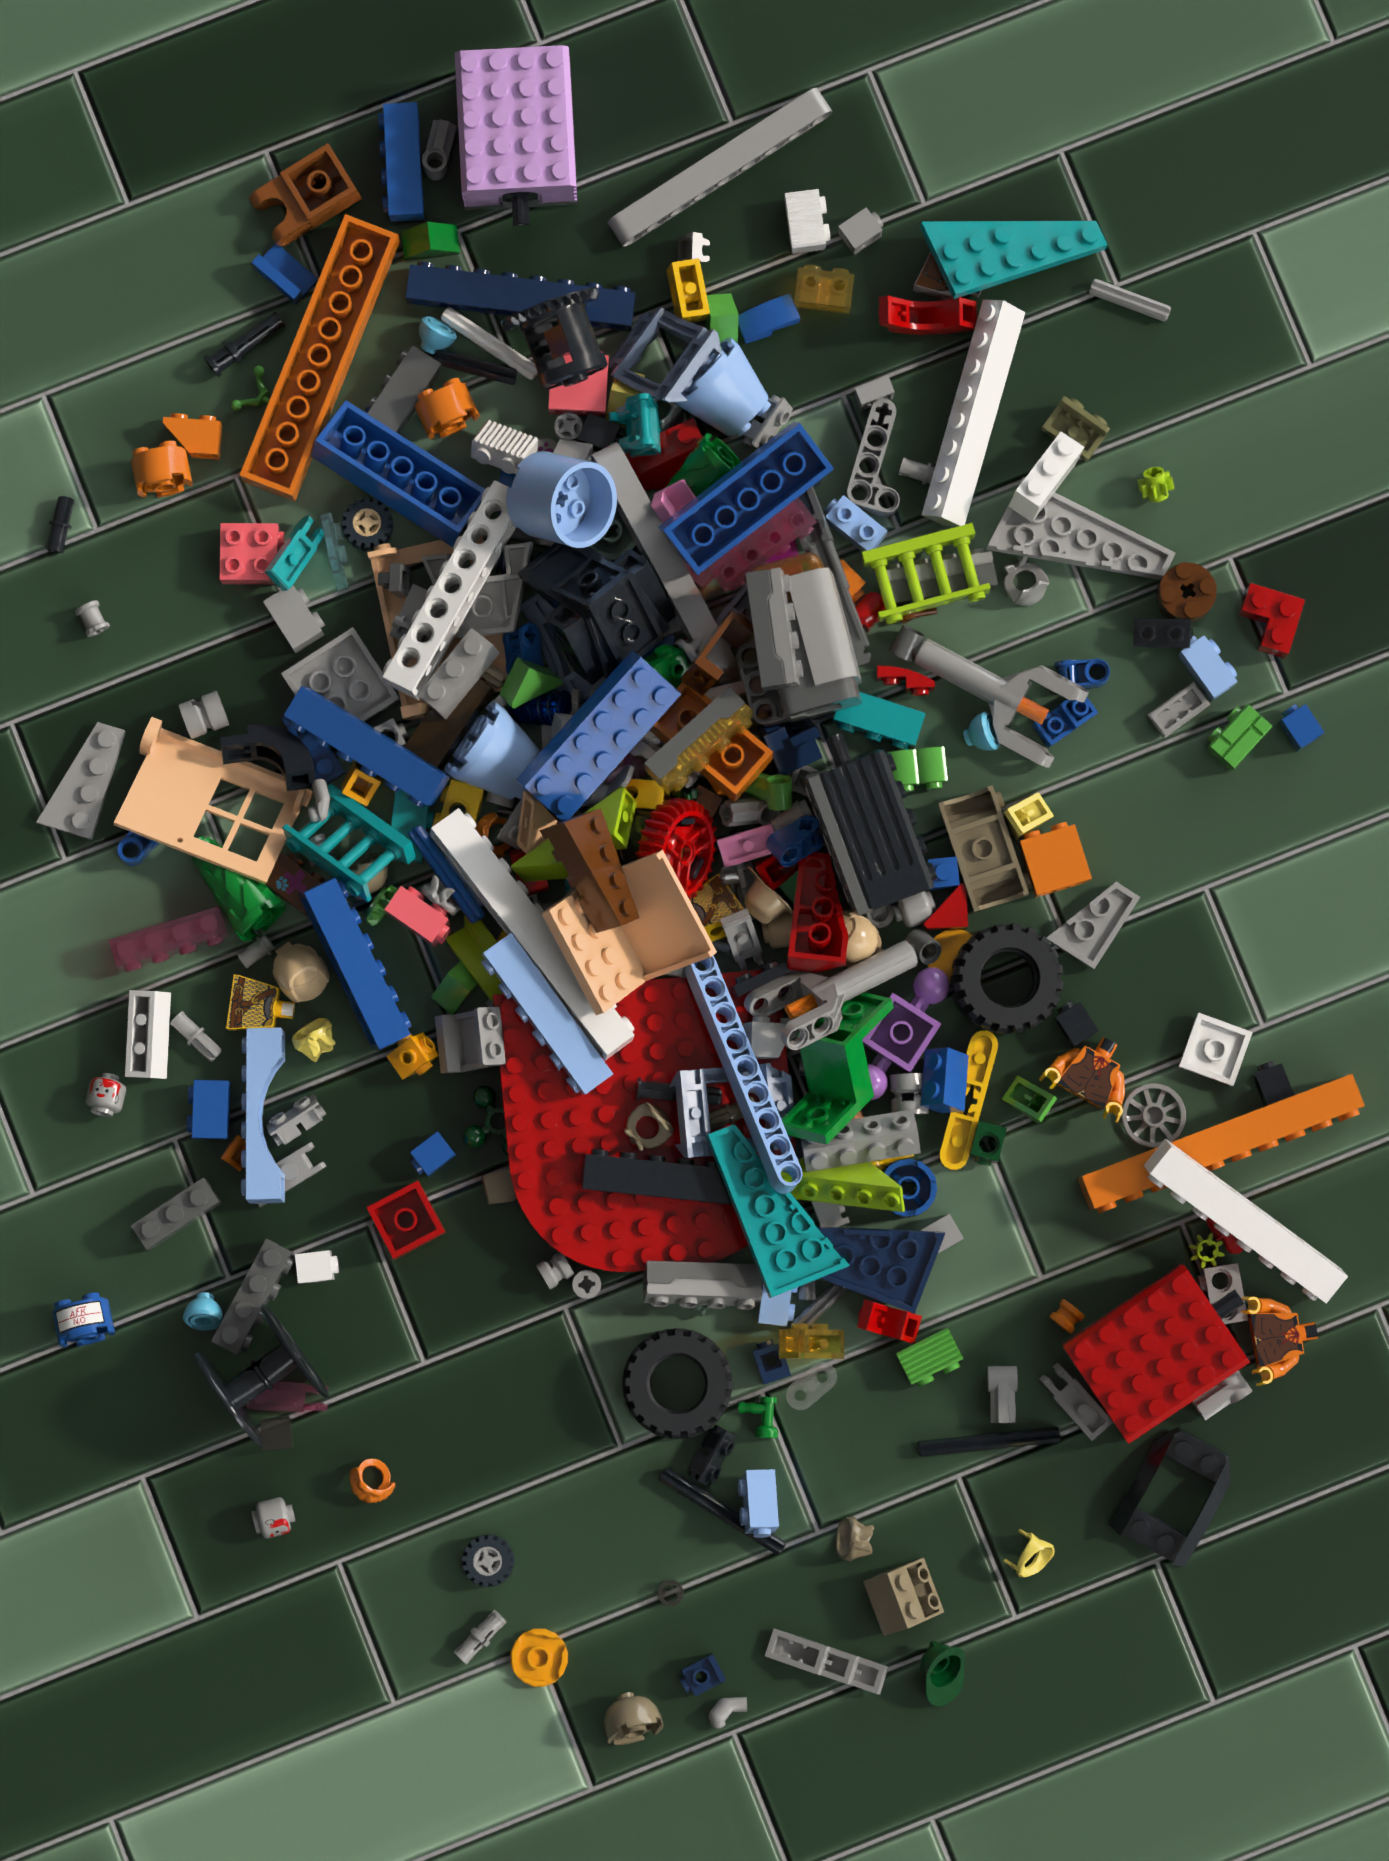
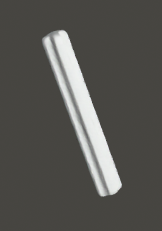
[441,307,538,380]

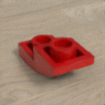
[876,666,935,696]

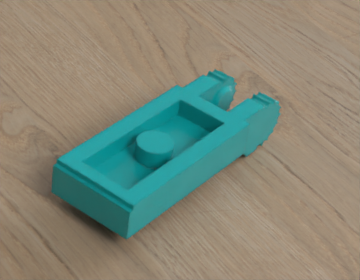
[264,515,325,591]

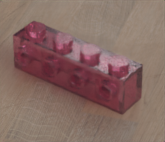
[707,497,817,592]
[108,906,230,973]

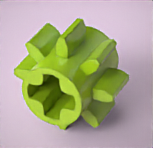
[1137,467,1174,502]
[1188,1233,1225,1268]

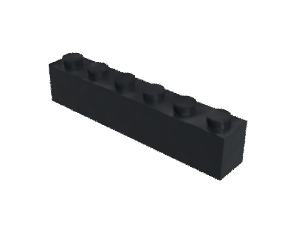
[580,1149,732,1205]

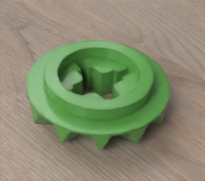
[366,885,398,926]

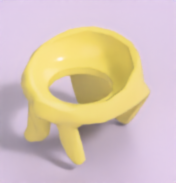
[292,1018,336,1062]
[1004,1529,1055,1577]

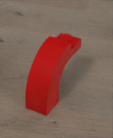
[878,295,977,335]

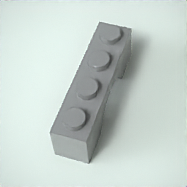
[743,1017,800,1059]

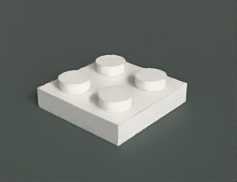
[1178,1012,1253,1087]

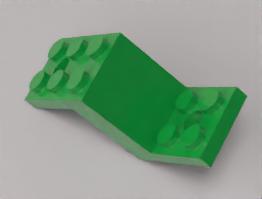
[781,992,894,1145]

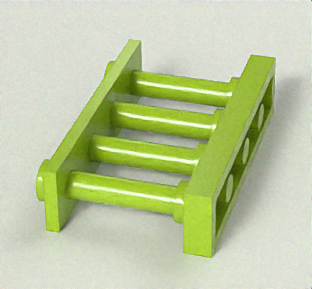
[861,523,991,624]

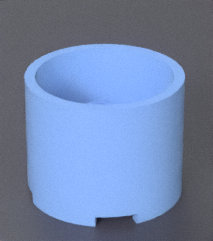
[506,451,617,548]

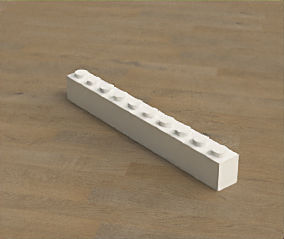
[430,808,634,1061]

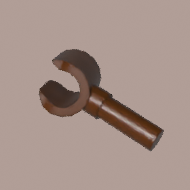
[900,603,937,623]

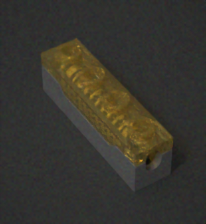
[644,686,753,794]

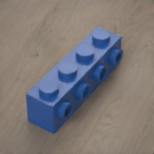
[378,102,424,222]

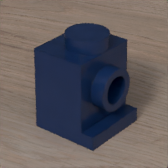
[753,1339,791,1385]
[679,1653,726,1696]

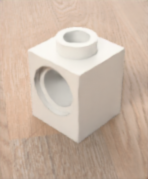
[295,1250,339,1284]

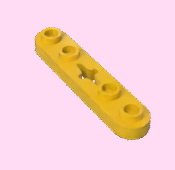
[939,1030,998,1170]

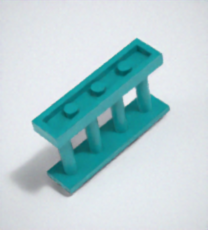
[283,783,416,902]

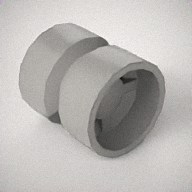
[179,691,229,739]
[889,1073,929,1115]

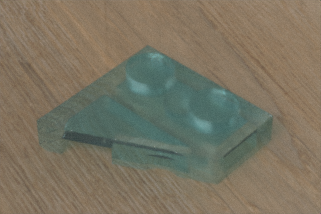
[320,513,349,592]

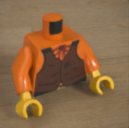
[1039,1037,1125,1123]
[1241,1297,1318,1386]

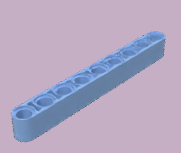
[685,956,803,1194]

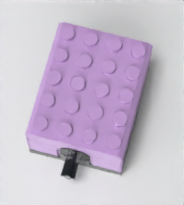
[455,45,578,227]

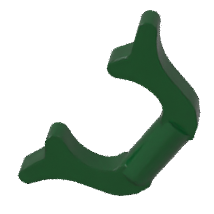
[669,777,712,800]

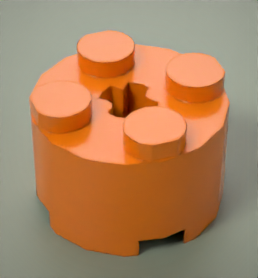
[414,378,480,439]
[131,441,193,498]

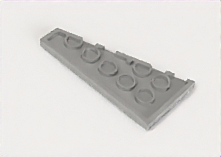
[986,477,1176,580]

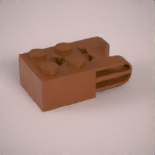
[249,143,362,246]

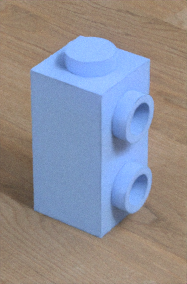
[824,495,887,552]
[1178,635,1238,702]
[758,1284,798,1327]
[738,1469,779,1538]

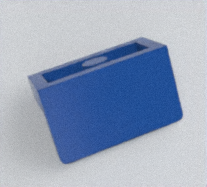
[252,244,318,305]

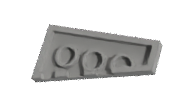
[36,722,126,840]

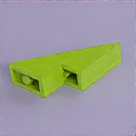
[511,787,637,882]
[781,1157,905,1212]

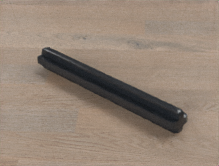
[917,1427,1061,1456]
[659,1468,786,1555]

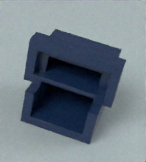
[756,719,823,775]

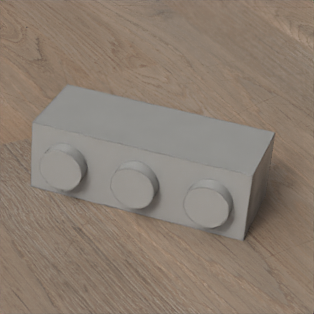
[417,628,500,719]

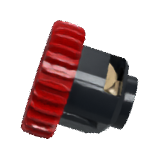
[616,798,717,900]

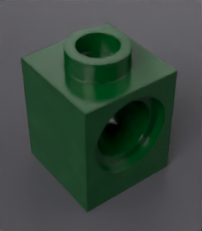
[969,1121,1007,1166]

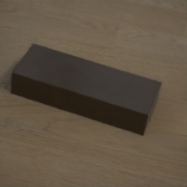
[404,679,495,771]

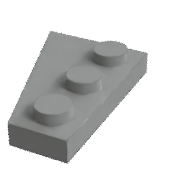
[1047,882,1140,970]

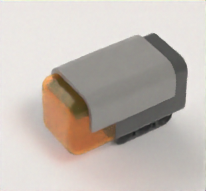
[736,552,862,727]

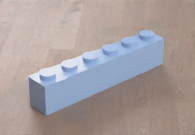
[481,933,613,1095]

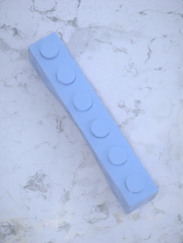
[241,1027,285,1204]

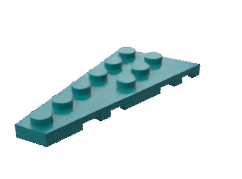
[919,221,1108,299]
[705,1124,850,1298]

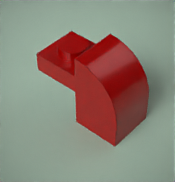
[857,1299,922,1344]

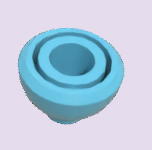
[419,316,457,354]
[963,711,1000,751]
[183,1292,223,1331]

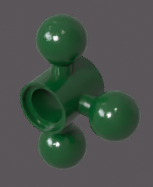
[463,1086,508,1156]

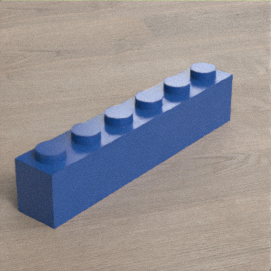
[284,686,451,808]

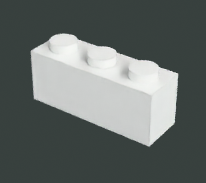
[1008,432,1084,522]
[125,990,171,1079]

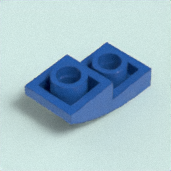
[738,294,800,344]
[1032,697,1098,748]

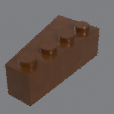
[539,808,639,933]

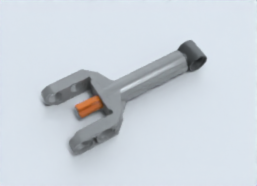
[890,625,1089,768]
[744,929,941,1050]

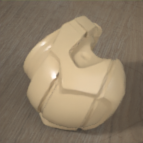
[843,910,883,968]
[272,941,330,1003]

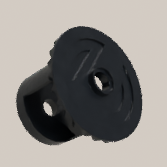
[500,287,608,390]

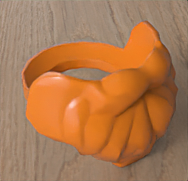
[475,812,511,859]
[350,1458,395,1503]

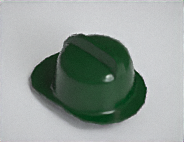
[920,1641,965,1707]

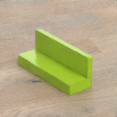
[446,916,503,1003]

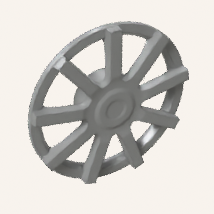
[1121,1083,1186,1148]

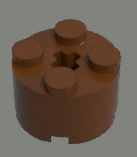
[1157,562,1217,623]

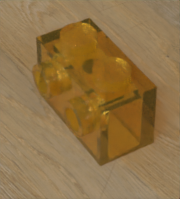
[794,265,855,314]
[779,1323,844,1359]

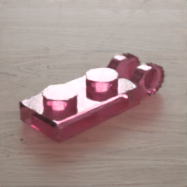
[246,1382,329,1412]

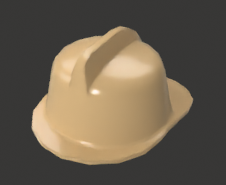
[744,866,793,924]

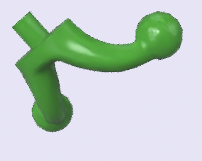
[231,365,270,411]

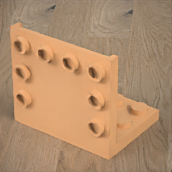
[541,850,717,1015]

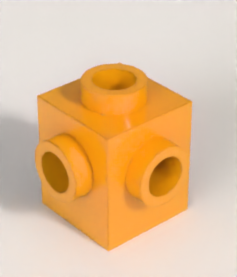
[387,1032,439,1080]

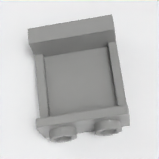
[435,1007,506,1074]

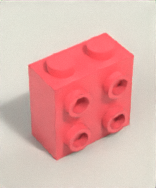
[549,351,609,417]
[220,523,285,585]
[384,886,452,947]

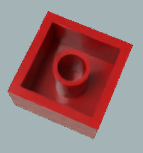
[366,1181,446,1260]

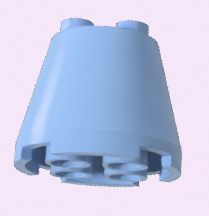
[675,337,771,437]
[445,702,541,800]

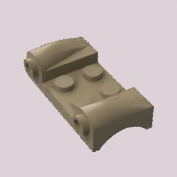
[938,785,1032,913]

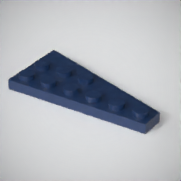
[816,1226,945,1314]

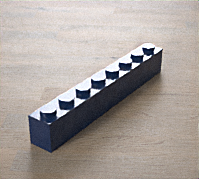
[406,262,636,332]

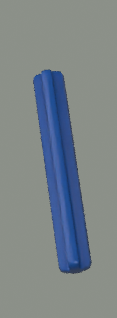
[408,825,485,924]

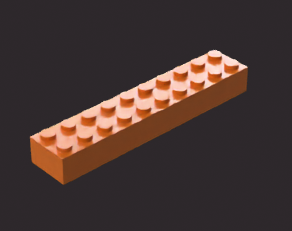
[240,214,400,502]
[1077,1074,1365,1214]

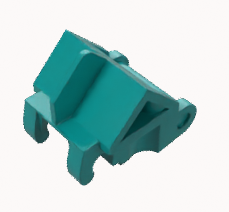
[609,393,662,457]

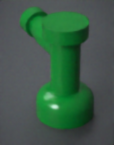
[738,1397,778,1438]

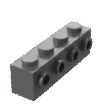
[212,1239,295,1355]

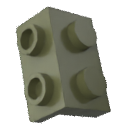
[1041,396,1110,462]

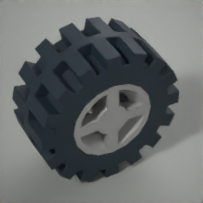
[462,1534,514,1587]

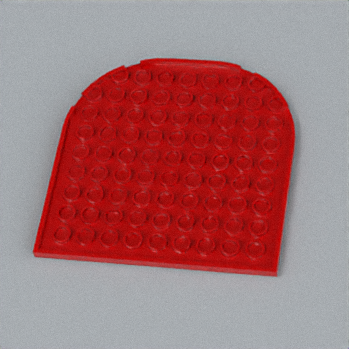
[492,970,796,1272]

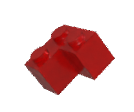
[1239,583,1305,659]

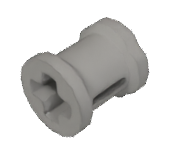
[75,600,110,637]

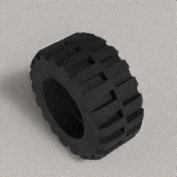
[950,923,1064,1034]
[622,1328,733,1439]

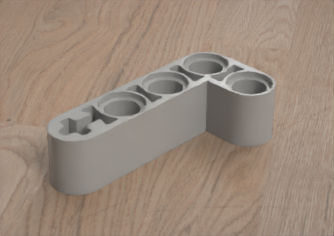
[846,398,900,517]

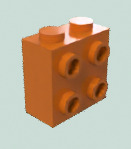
[1018,822,1092,898]

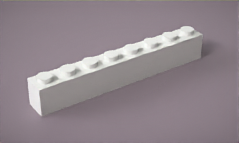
[922,300,1025,527]
[1144,1139,1348,1304]

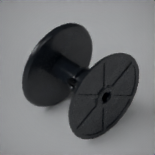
[194,1303,330,1447]

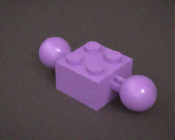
[862,967,950,1100]

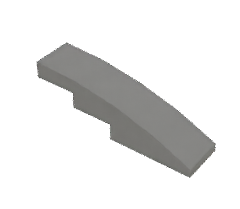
[765,1628,889,1695]

